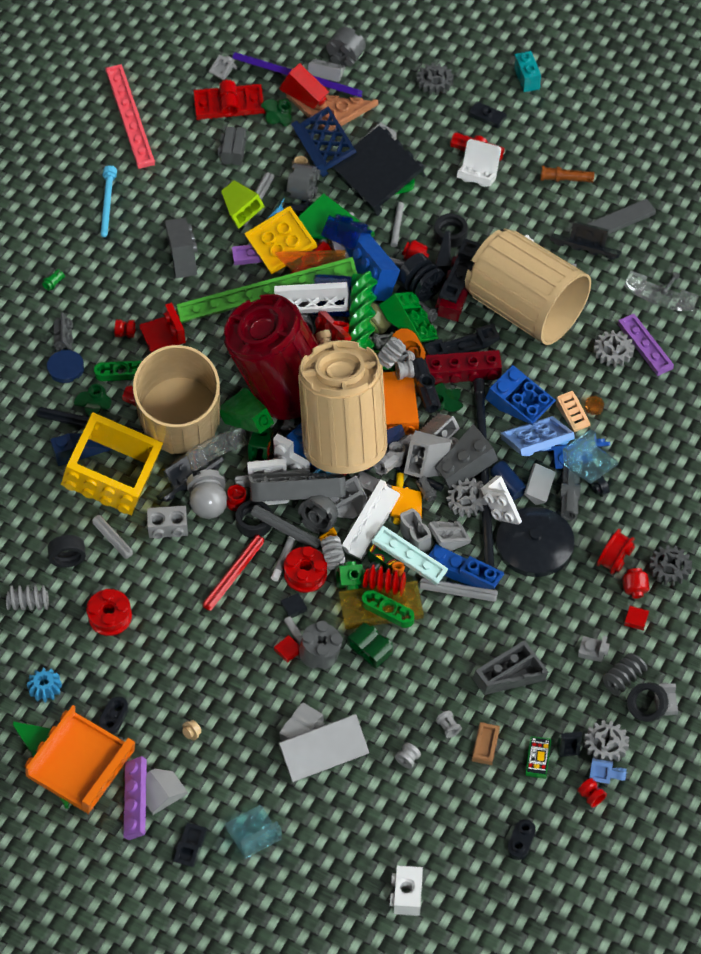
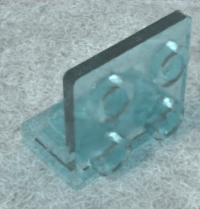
[563,429,618,484]
[225,805,282,859]

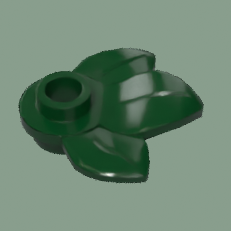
[261,99,292,127]
[435,383,463,412]
[74,384,112,417]

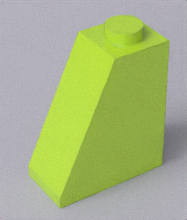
[221,180,265,229]

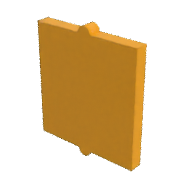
[390,486,422,519]

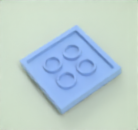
[500,416,575,456]

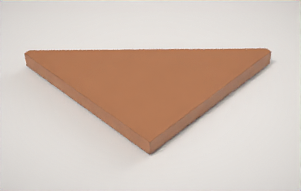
[286,94,378,131]

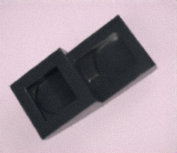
[173,822,208,868]

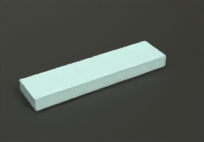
[371,526,448,586]

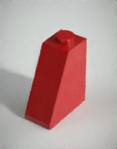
[279,63,329,109]

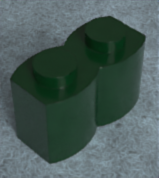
[347,622,393,669]

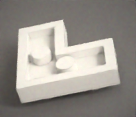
[273,433,310,471]

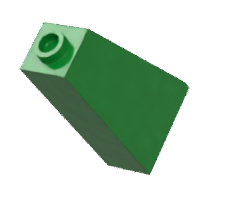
[220,388,274,434]

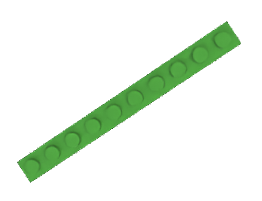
[177,257,357,323]

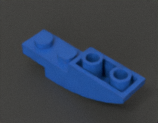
[429,544,504,589]

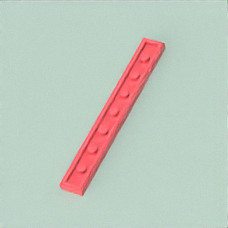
[105,64,155,169]

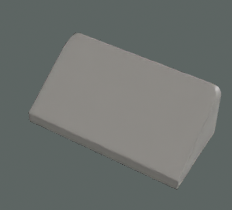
[308,59,346,82]
[524,463,555,505]

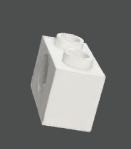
[390,866,423,916]

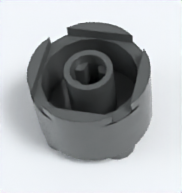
[326,27,366,67]
[287,163,320,201]
[299,621,343,670]

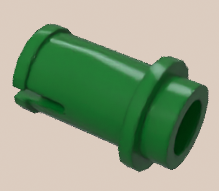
[42,269,65,291]

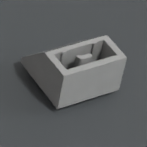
[404,430,452,478]

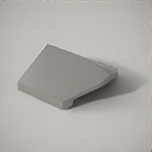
[330,476,368,519]
[428,521,471,551]
[146,769,188,815]

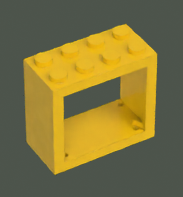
[61,412,163,515]

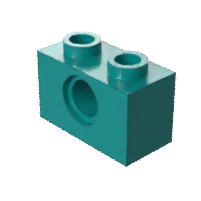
[514,51,541,92]

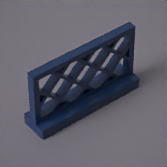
[291,106,356,177]

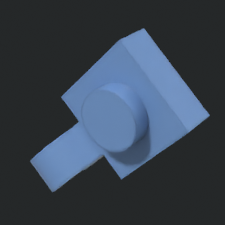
[589,758,627,784]

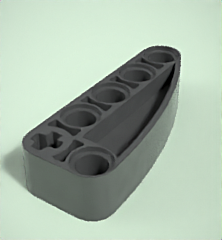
[249,473,346,502]

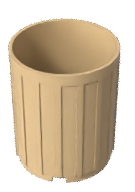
[465,228,591,345]
[298,340,388,474]
[133,345,220,454]

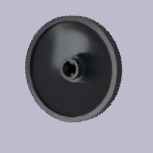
[496,507,575,577]

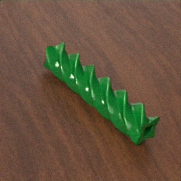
[349,271,378,349]

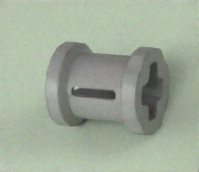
[436,711,462,738]

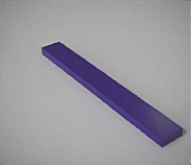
[232,52,363,97]

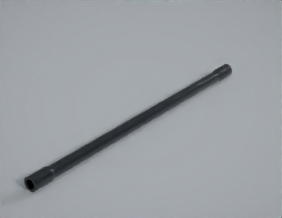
[473,378,497,590]

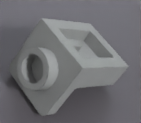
[209,54,238,81]
[578,635,610,662]
[654,682,678,716]

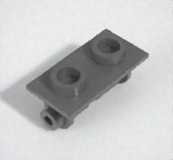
[54,312,73,351]

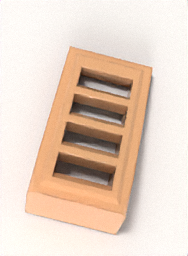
[556,391,590,432]

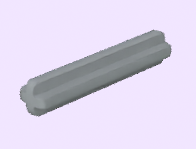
[92,515,133,559]

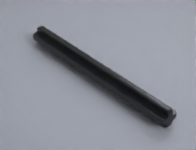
[37,407,144,434]

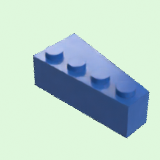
[344,231,400,301]

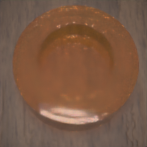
[585,396,604,415]

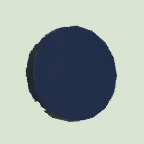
[47,350,84,383]

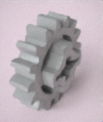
[594,330,634,367]
[446,478,488,518]
[584,720,629,762]

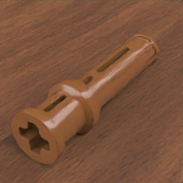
[540,165,594,183]

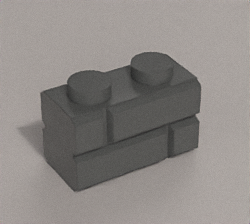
[218,127,247,165]

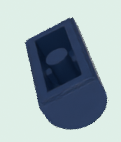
[490,461,526,501]

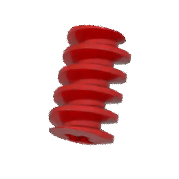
[363,564,406,597]

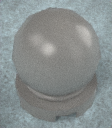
[187,469,227,519]

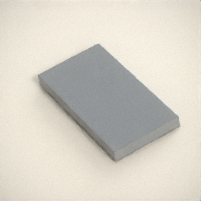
[278,714,369,782]

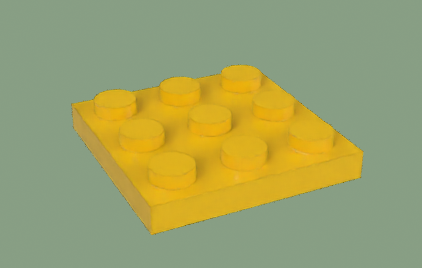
[244,206,318,275]

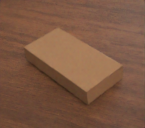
[472,722,500,765]

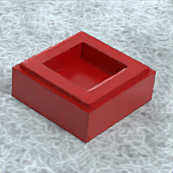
[624,606,649,631]
[274,635,300,663]

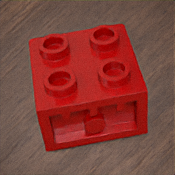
[139,303,186,353]

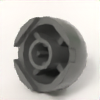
[298,495,338,534]

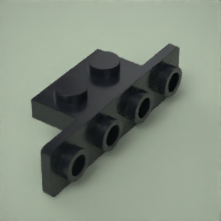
[550,221,622,260]
[156,449,225,502]

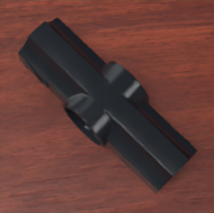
[412,358,441,413]

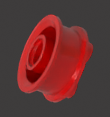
[597,529,635,575]
[284,546,327,593]
[87,589,132,636]

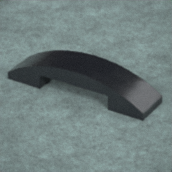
[439,238,481,303]
[424,323,500,355]

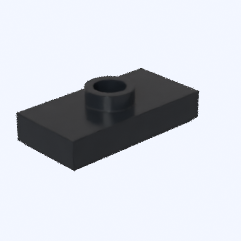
[469,101,507,129]

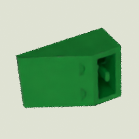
[379,292,439,342]

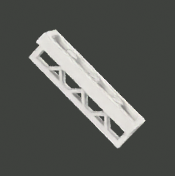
[274,282,350,313]
[342,479,400,561]

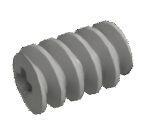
[6,585,49,611]

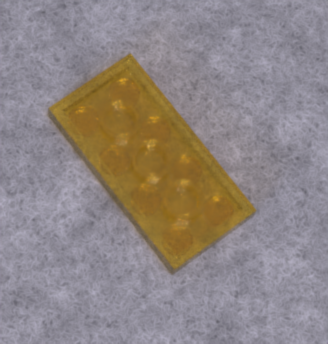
[339,581,424,629]

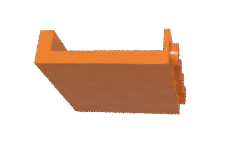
[383,372,419,435]
[25,705,135,814]

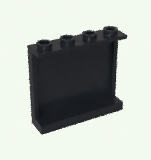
[332,125,426,216]

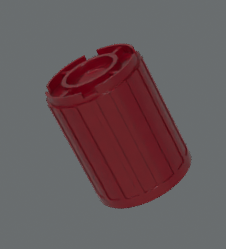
[224,294,319,420]

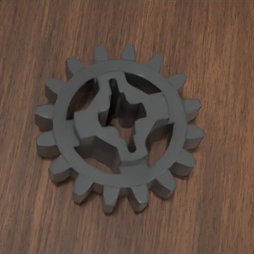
[417,63,453,95]
[649,545,692,586]

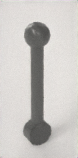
[661,272,680,295]

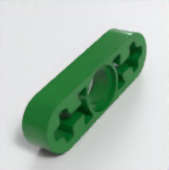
[94,361,142,381]
[362,590,414,628]

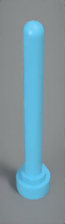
[101,166,117,237]

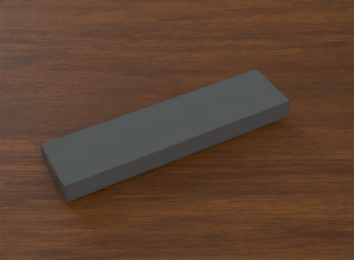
[587,199,656,234]

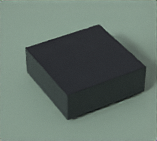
[281,593,307,618]

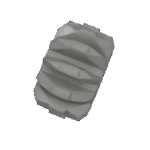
[377,337,406,369]
[321,536,346,570]

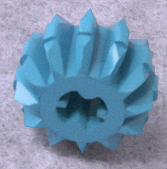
[27,667,62,703]

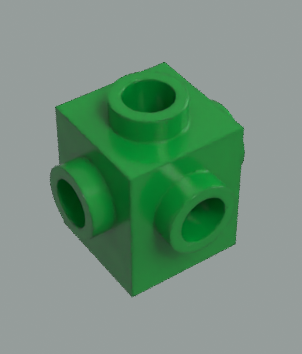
[335,561,366,591]

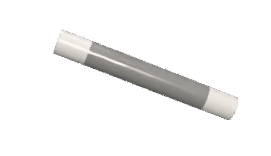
[271,536,295,581]

